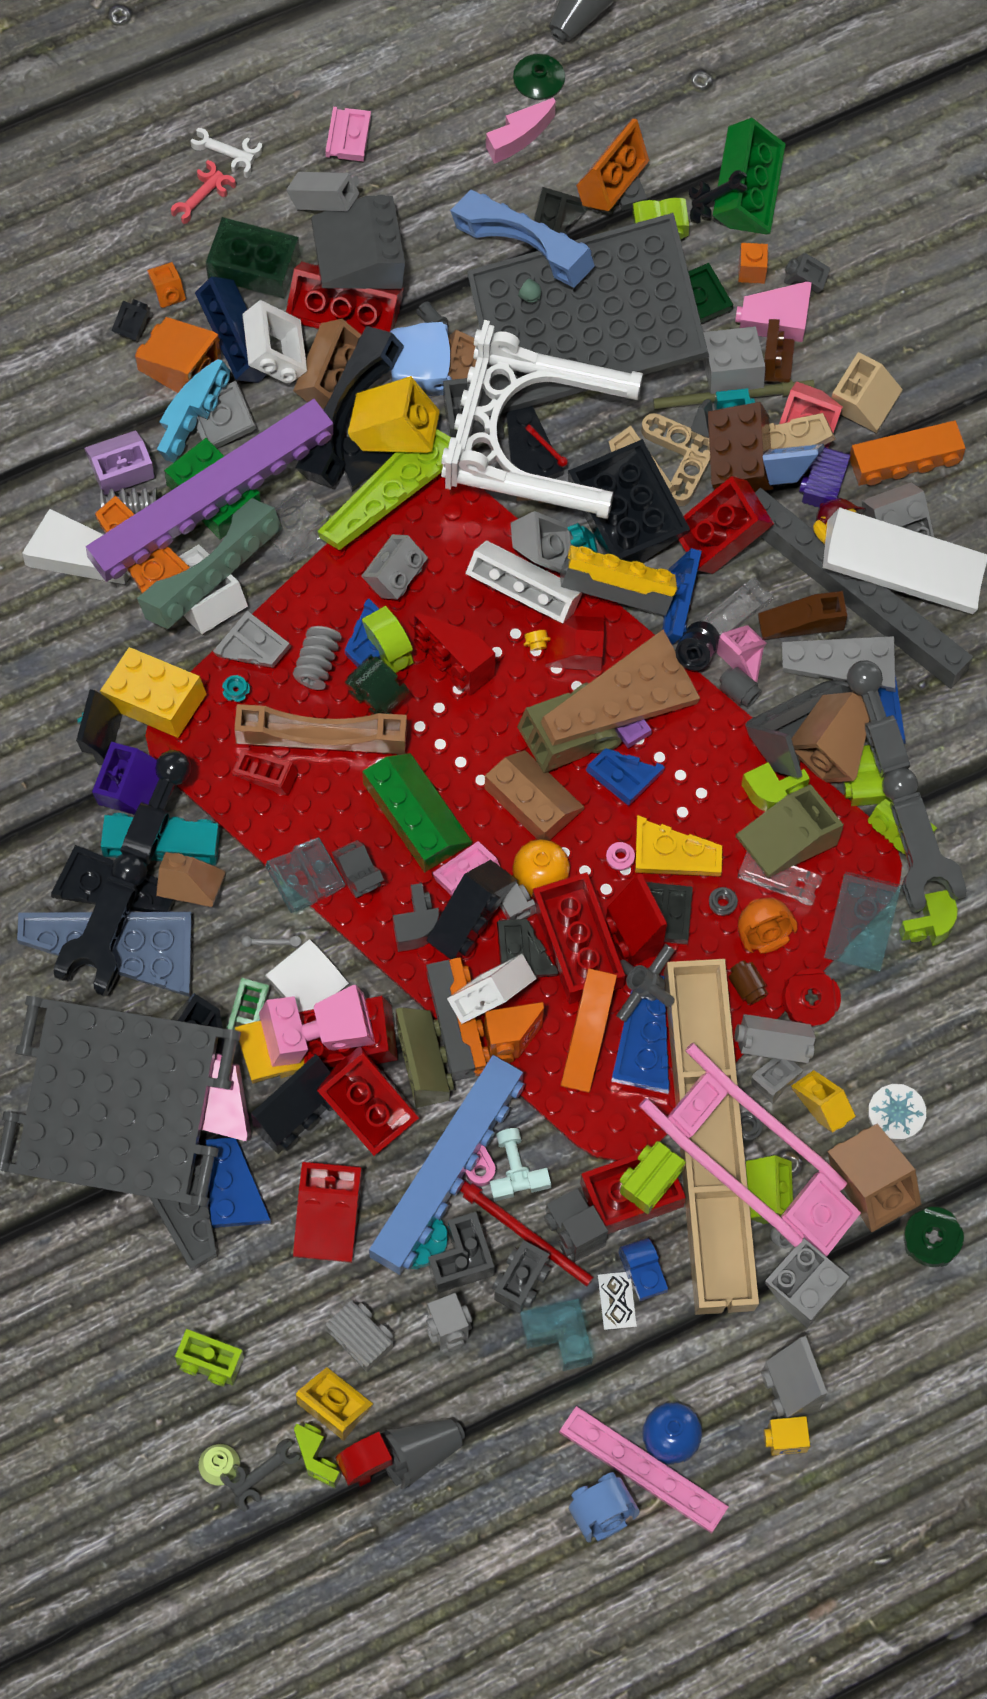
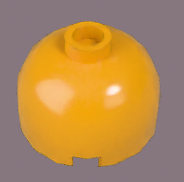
[512,839,570,897]

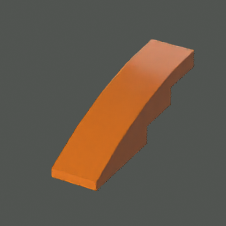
[561,968,617,1093]

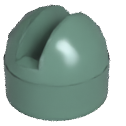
[518,278,541,303]

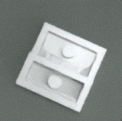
[265,939,349,1012]

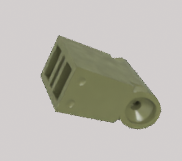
[517,682,622,773]

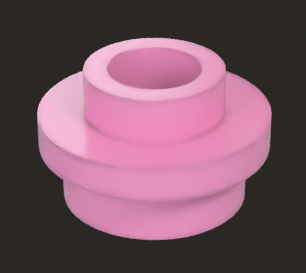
[606,842,635,870]

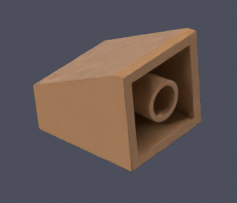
[791,692,870,782]
[828,1123,921,1232]

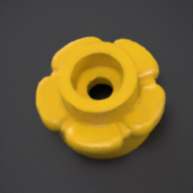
[524,630,551,651]

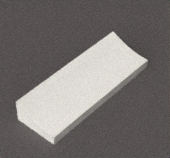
[823,508,987,614]

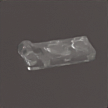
[700,577,774,636]
[737,851,822,905]

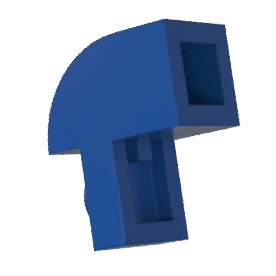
[618,1238,668,1302]

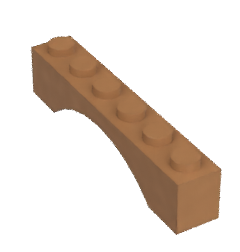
[234,704,407,754]

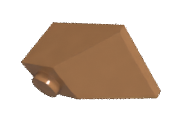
[156,852,226,907]

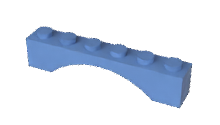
[450,190,594,288]

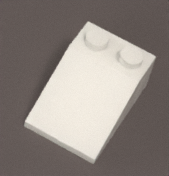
[178,544,248,634]

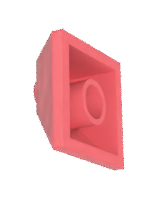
[779,382,843,448]

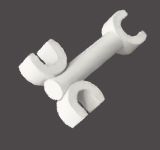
[191,128,262,178]

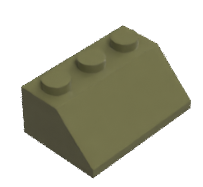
[396,1008,454,1108]

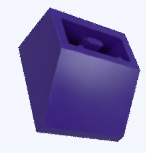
[92,742,159,815]

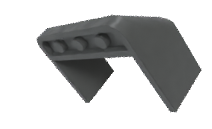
[745,680,870,778]

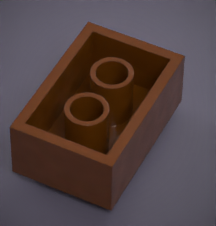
[708,402,773,492]

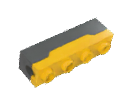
[560,545,677,616]

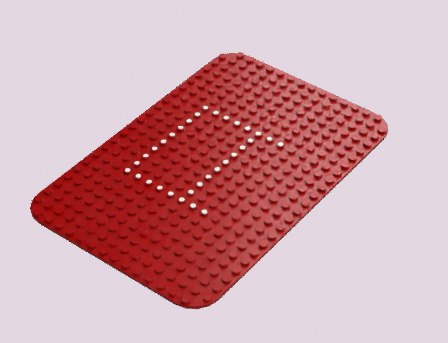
[145,472,902,1161]

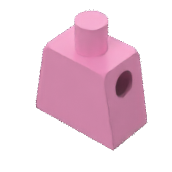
[302,984,376,1050]

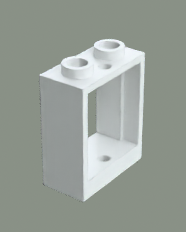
[243,300,307,385]
[447,954,536,1024]

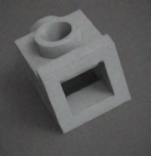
[499,882,536,920]

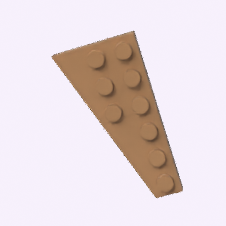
[541,629,700,746]

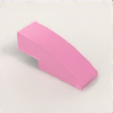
[486,98,556,164]

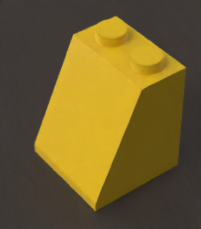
[348,376,440,453]

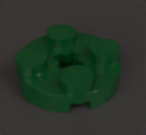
[903,1207,964,1267]

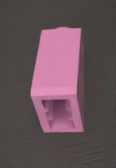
[735,282,812,342]
[201,1053,251,1141]

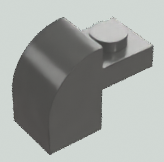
[332,840,384,898]
[393,883,439,952]

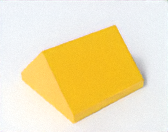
[296,1367,373,1441]

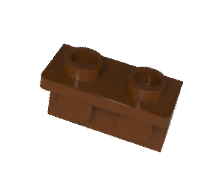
[764,319,795,383]

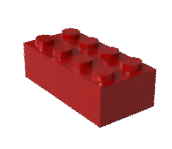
[532,872,625,1004]

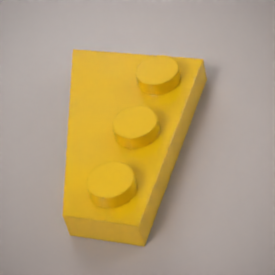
[635,815,722,876]

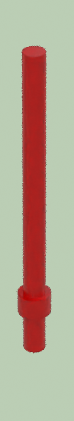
[460,1178,594,1287]

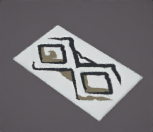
[598,1272,637,1330]

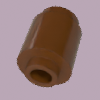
[728,960,768,1005]

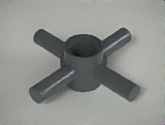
[616,944,675,1022]

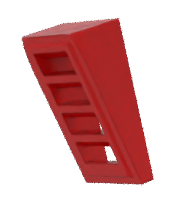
[232,749,298,795]

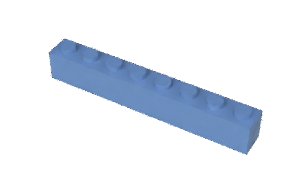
[369,1055,525,1275]

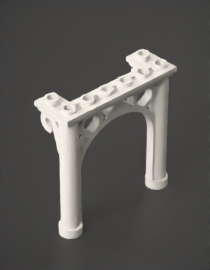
[441,320,643,519]

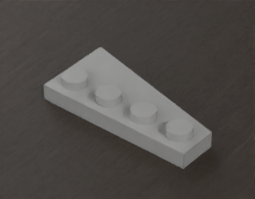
[782,636,896,692]

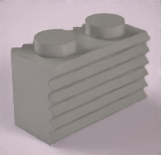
[326,1300,393,1373]

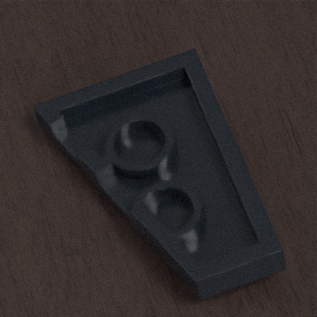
[506,406,564,479]

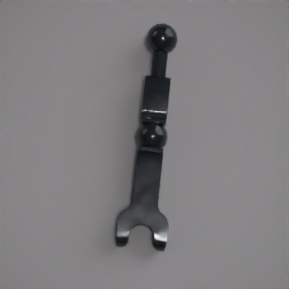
[54,750,191,996]

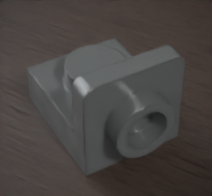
[784,252,830,293]

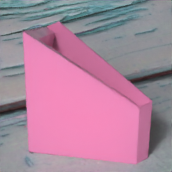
[717,625,767,682]

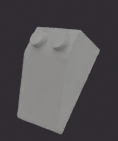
[761,1336,827,1419]

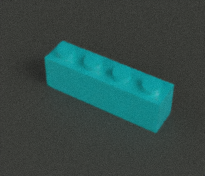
[101,813,220,865]

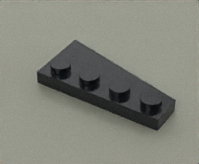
[51,845,175,912]

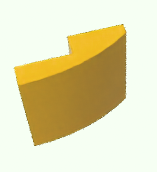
[235,1021,304,1084]

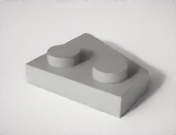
[213,611,291,668]

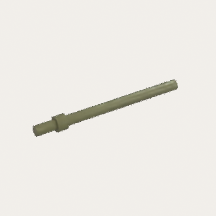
[653,379,815,409]

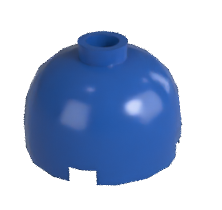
[642,1402,702,1465]

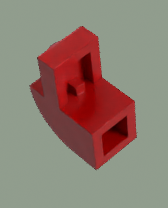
[335,1432,393,1486]

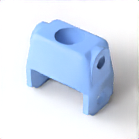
[390,322,452,396]

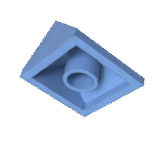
[763,444,824,485]

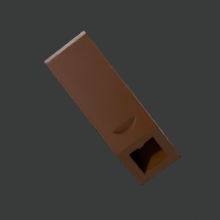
[758,591,847,640]

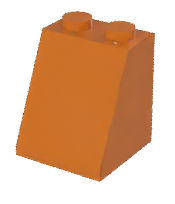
[135,317,221,393]

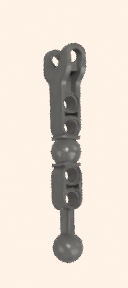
[847,660,967,913]

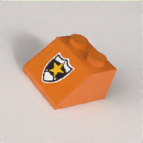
[484,1002,544,1063]

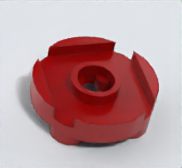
[782,968,841,1027]

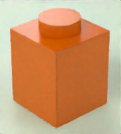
[738,243,768,284]

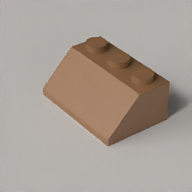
[293,319,361,416]
[484,750,584,840]

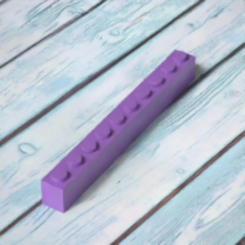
[86,399,333,582]

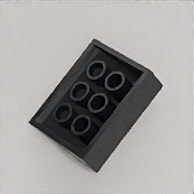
[568,439,690,563]

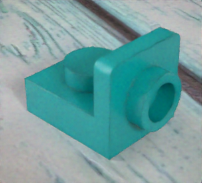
[714,388,755,410]

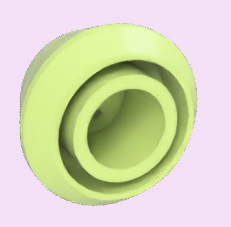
[199,1444,240,1486]

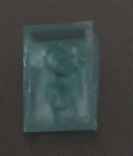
[824,871,902,971]

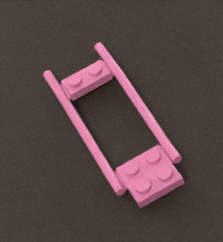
[639,1043,861,1256]

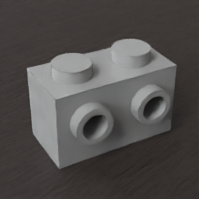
[362,534,428,599]
[426,1293,472,1351]

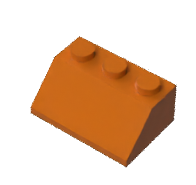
[576,118,649,211]

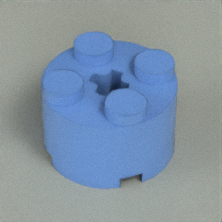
[568,1472,640,1542]

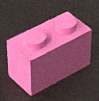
[259,996,308,1067]

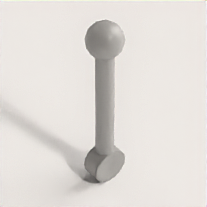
[241,936,301,949]

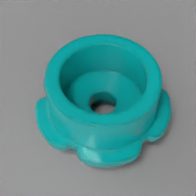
[222,675,250,702]

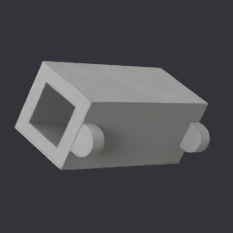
[286,172,359,211]
[734,1014,816,1063]

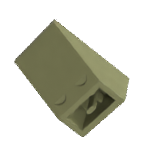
[736,784,844,878]

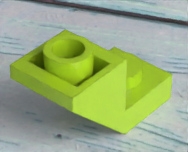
[294,1424,341,1488]

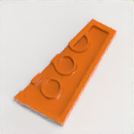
[95,496,190,593]

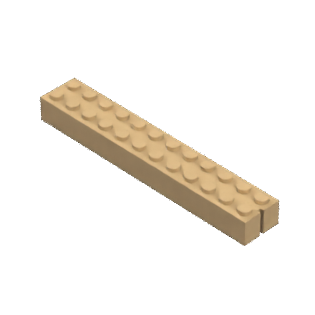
[664,959,759,1315]

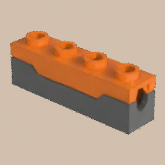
[426,957,490,1081]

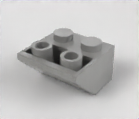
[862,482,934,537]
[765,1238,849,1329]

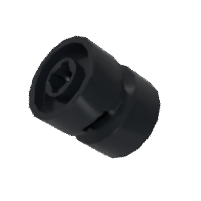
[675,621,720,670]

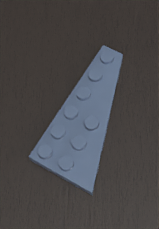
[17,912,192,997]

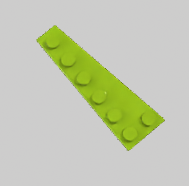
[317,429,451,550]

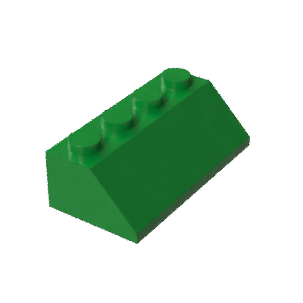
[712,118,786,235]
[363,753,472,873]

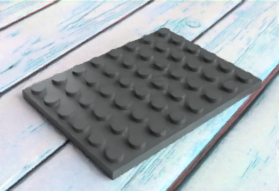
[467,213,709,414]

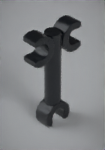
[689,170,747,223]

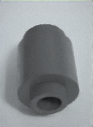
[719,667,762,707]

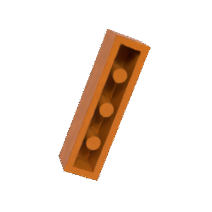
[850,420,966,486]

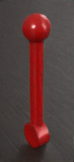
[525,424,568,467]

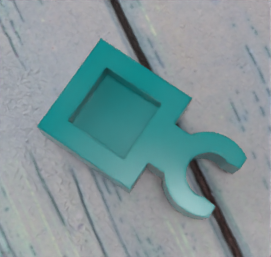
[567,523,598,553]

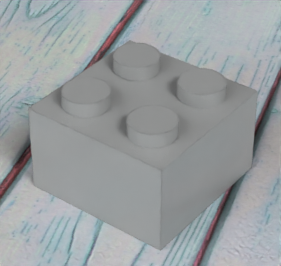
[703,326,765,394]

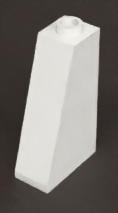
[22,509,132,584]

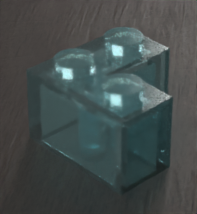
[519,1299,593,1371]

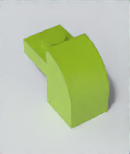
[362,606,414,676]
[741,762,810,811]
[899,890,958,946]

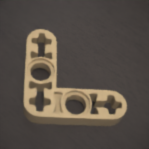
[641,413,710,506]

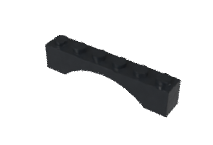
[295,326,404,487]

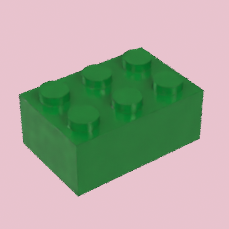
[164,438,261,540]

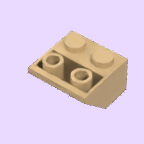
[831,352,903,433]

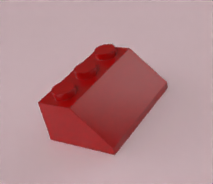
[317,1046,419,1156]

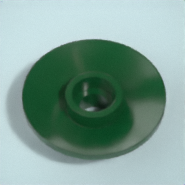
[513,54,565,100]

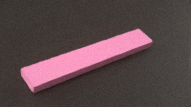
[559,1406,729,1534]

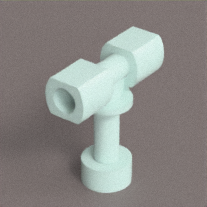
[490,1128,551,1202]

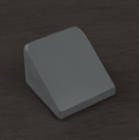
[691,399,713,438]

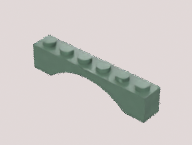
[137,498,282,629]

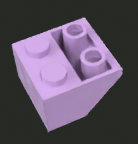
[84,430,154,495]

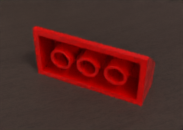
[286,261,404,335]

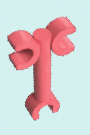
[171,160,236,224]

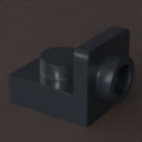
[111,299,153,342]

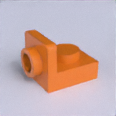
[147,262,186,308]

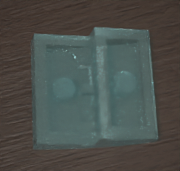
[265,837,345,913]

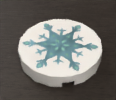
[868,1084,926,1142]

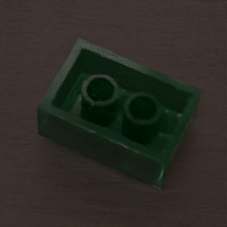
[206,217,300,298]

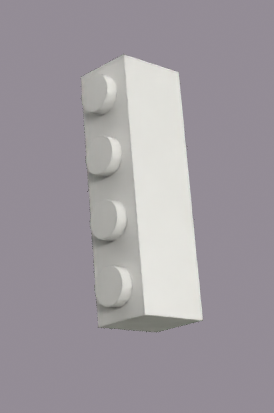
[465,540,582,623]

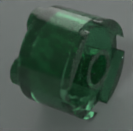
[344,654,410,715]

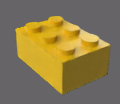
[100,647,207,738]

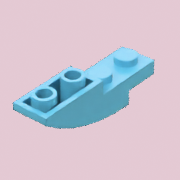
[157,359,231,463]

